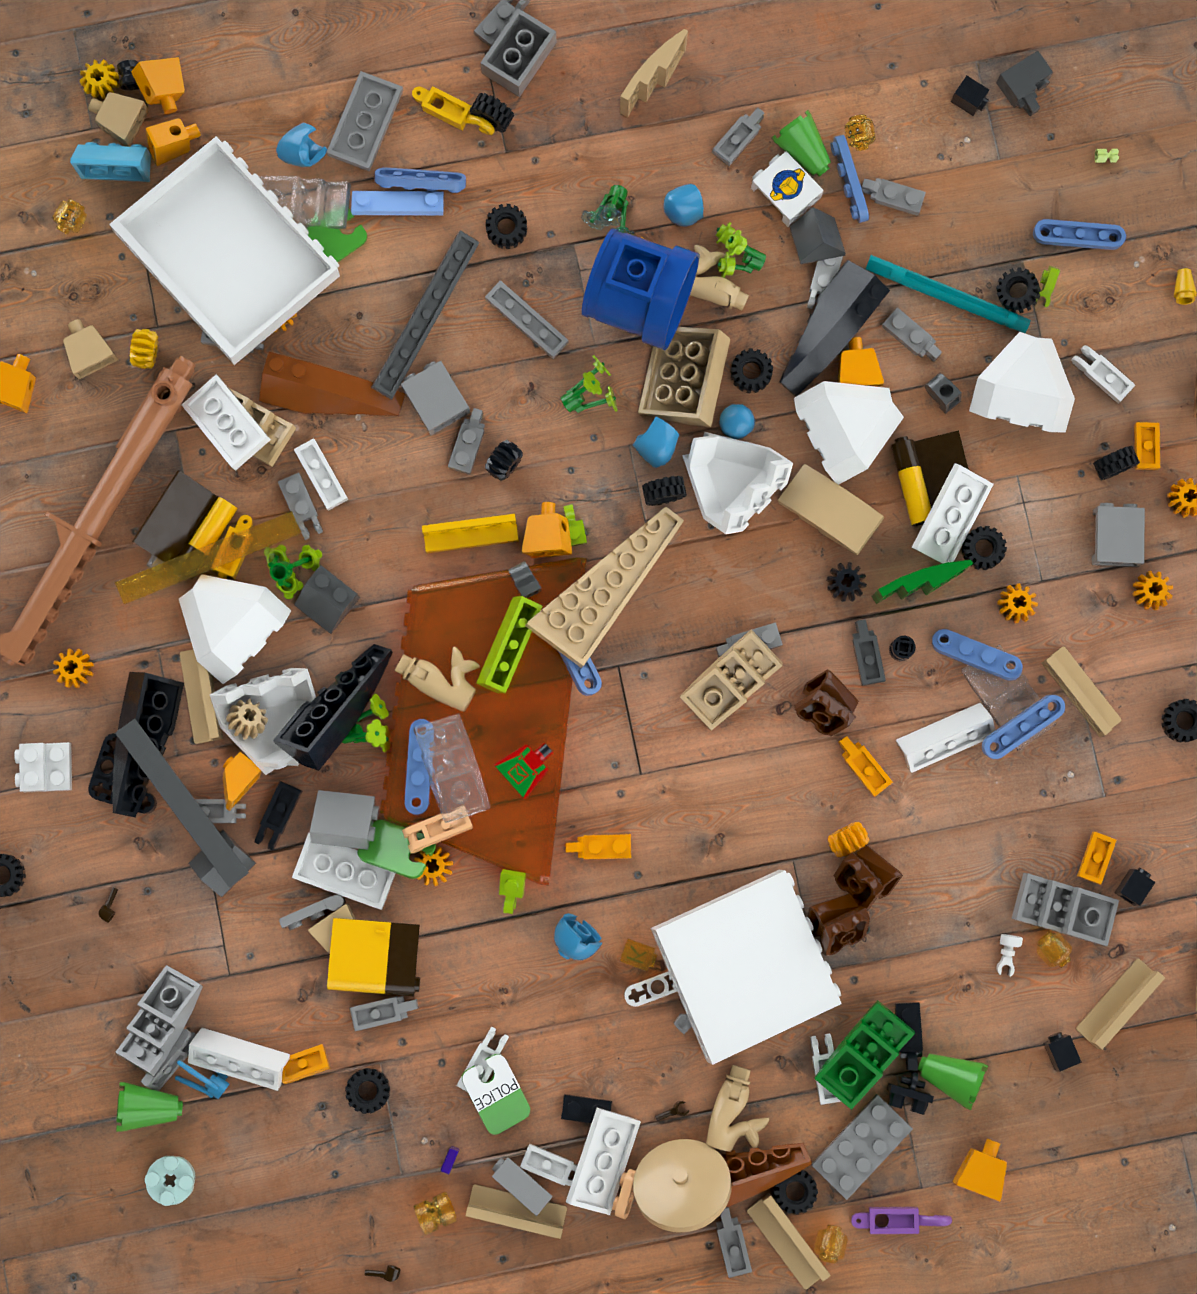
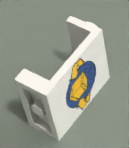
[751,151,824,227]

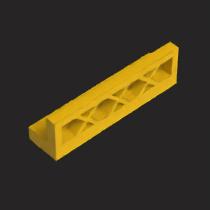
[422,514,519,553]

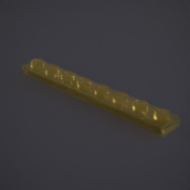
[115,511,301,605]

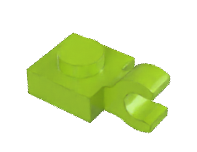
[1036,266,1060,307]
[563,504,587,546]
[499,869,526,914]

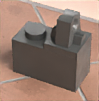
[996,51,1053,116]

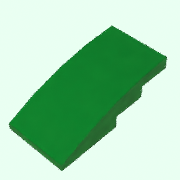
[872,560,973,604]
[814,1000,915,1110]

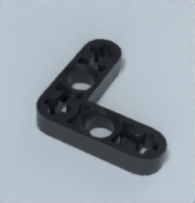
[88,733,157,814]

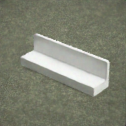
[896,703,996,773]
[188,1028,290,1091]

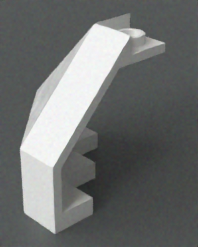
[969,332,1075,432]
[794,381,904,485]
[682,432,793,534]
[179,574,291,684]
[210,668,316,775]

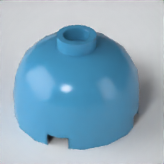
[554,913,602,960]

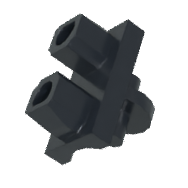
[887,1072,934,1115]

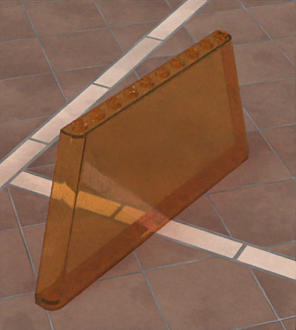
[380,557,587,886]

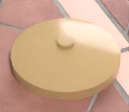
[633,1139,732,1232]

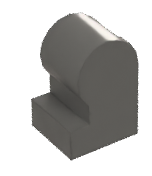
[925,373,962,414]
[508,561,542,599]

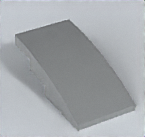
[1012,873,1119,946]
[115,965,203,1077]

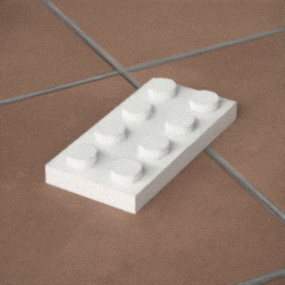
[182,374,271,471]
[912,463,994,564]
[292,833,396,910]
[566,1108,641,1215]

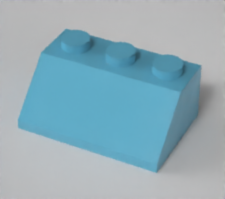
[70,142,151,182]

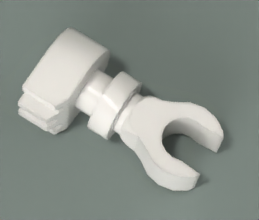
[996,934,1023,977]

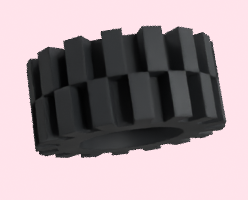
[470,93,514,133]
[485,204,527,249]
[996,267,1041,313]
[730,348,773,393]
[1093,446,1140,481]
[642,476,687,506]
[962,526,1007,570]
[1161,699,1197,742]
[0,854,26,897]
[345,1068,390,1114]
[773,1170,818,1215]

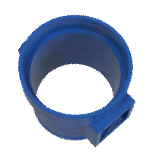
[582,228,700,350]

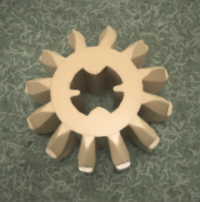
[226,699,268,740]

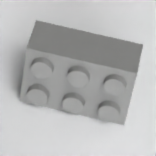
[480,8,557,97]

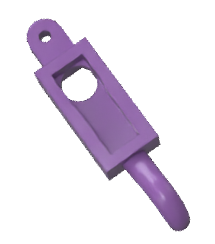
[851,1207,952,1234]

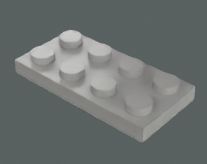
[326,71,403,172]
[811,1094,913,1200]

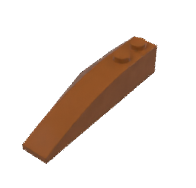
[259,352,405,416]
[721,1142,812,1208]

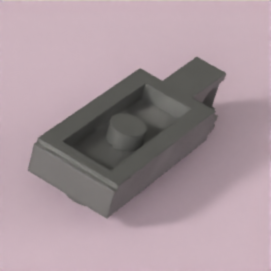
[852,619,886,686]

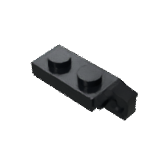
[895,1002,923,1071]

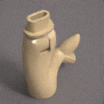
[690,245,749,311]
[395,647,480,712]
[706,1065,769,1152]

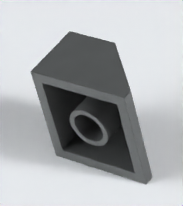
[294,565,360,634]

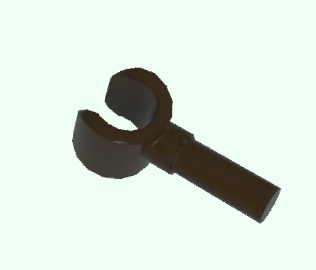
[98,887,118,923]
[655,1101,689,1121]
[365,1265,401,1282]

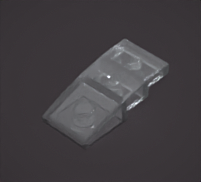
[259,176,351,229]
[961,644,1057,751]
[414,714,491,823]

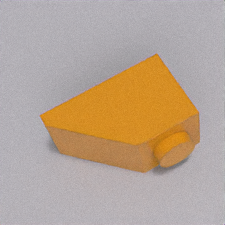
[222,752,262,811]

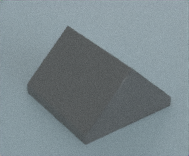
[790,207,846,264]
[189,830,256,897]

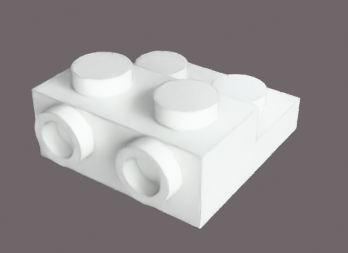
[15,742,72,793]

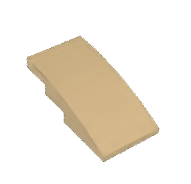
[620,29,688,118]
[190,388,296,467]
[777,464,884,555]
[680,629,783,731]

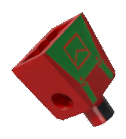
[494,743,553,800]

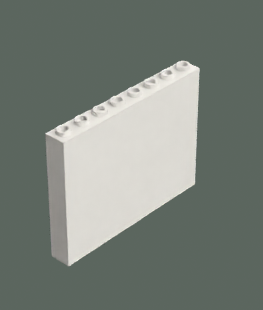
[109,136,340,365]

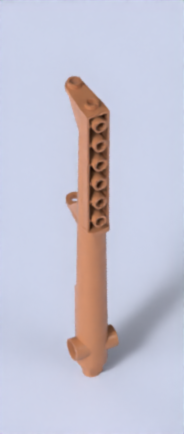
[0,356,196,666]

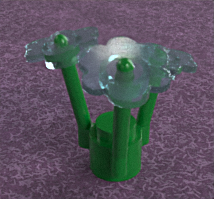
[581,185,634,235]

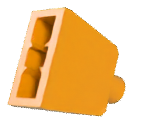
[131,57,185,114]
[145,118,201,166]
[838,337,884,387]
[0,354,36,414]
[522,502,572,558]
[953,1138,1007,1202]

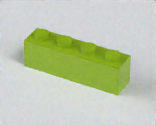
[476,596,543,693]

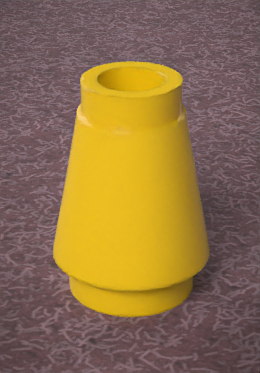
[1173,268,1197,305]

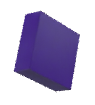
[441,1146,460,1175]

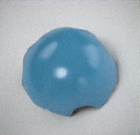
[719,404,755,439]

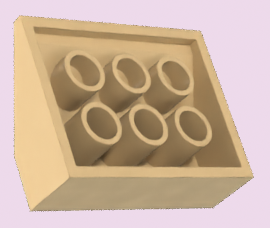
[638,327,730,427]

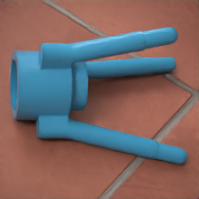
[175,1060,230,1099]

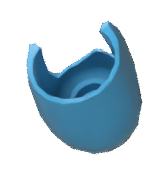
[276,122,328,167]
[663,184,704,227]
[632,417,679,468]

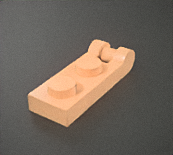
[402,804,473,853]

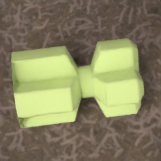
[1095,149,1119,163]

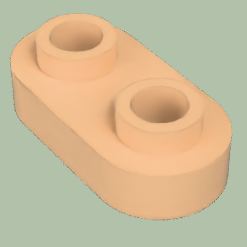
[612,1169,636,1219]

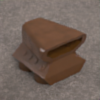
[794,669,859,737]
[833,845,903,910]
[807,894,870,956]

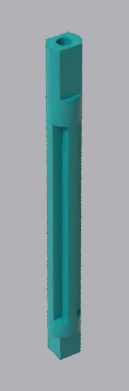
[865,255,1031,333]

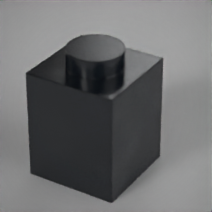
[951,75,989,116]
[1115,868,1155,906]
[1043,1032,1082,1072]

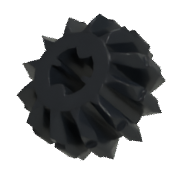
[485,440,523,481]
[826,562,867,602]

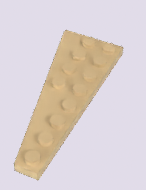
[525,507,684,668]

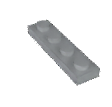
[485,280,569,359]

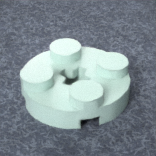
[145,1155,195,1206]

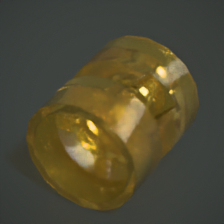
[414,1191,458,1235]

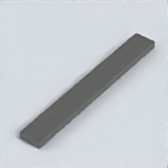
[371,230,480,400]
[115,719,249,888]

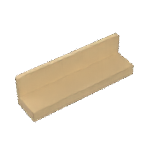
[1042,647,1121,737]
[180,650,223,744]
[1076,959,1165,1050]
[465,1184,567,1239]
[747,1193,831,1289]

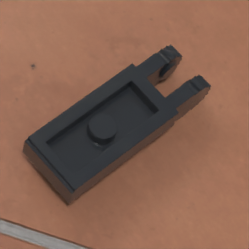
[254,781,303,851]

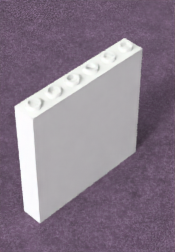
[651,870,842,1065]

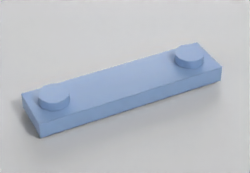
[351,191,444,216]

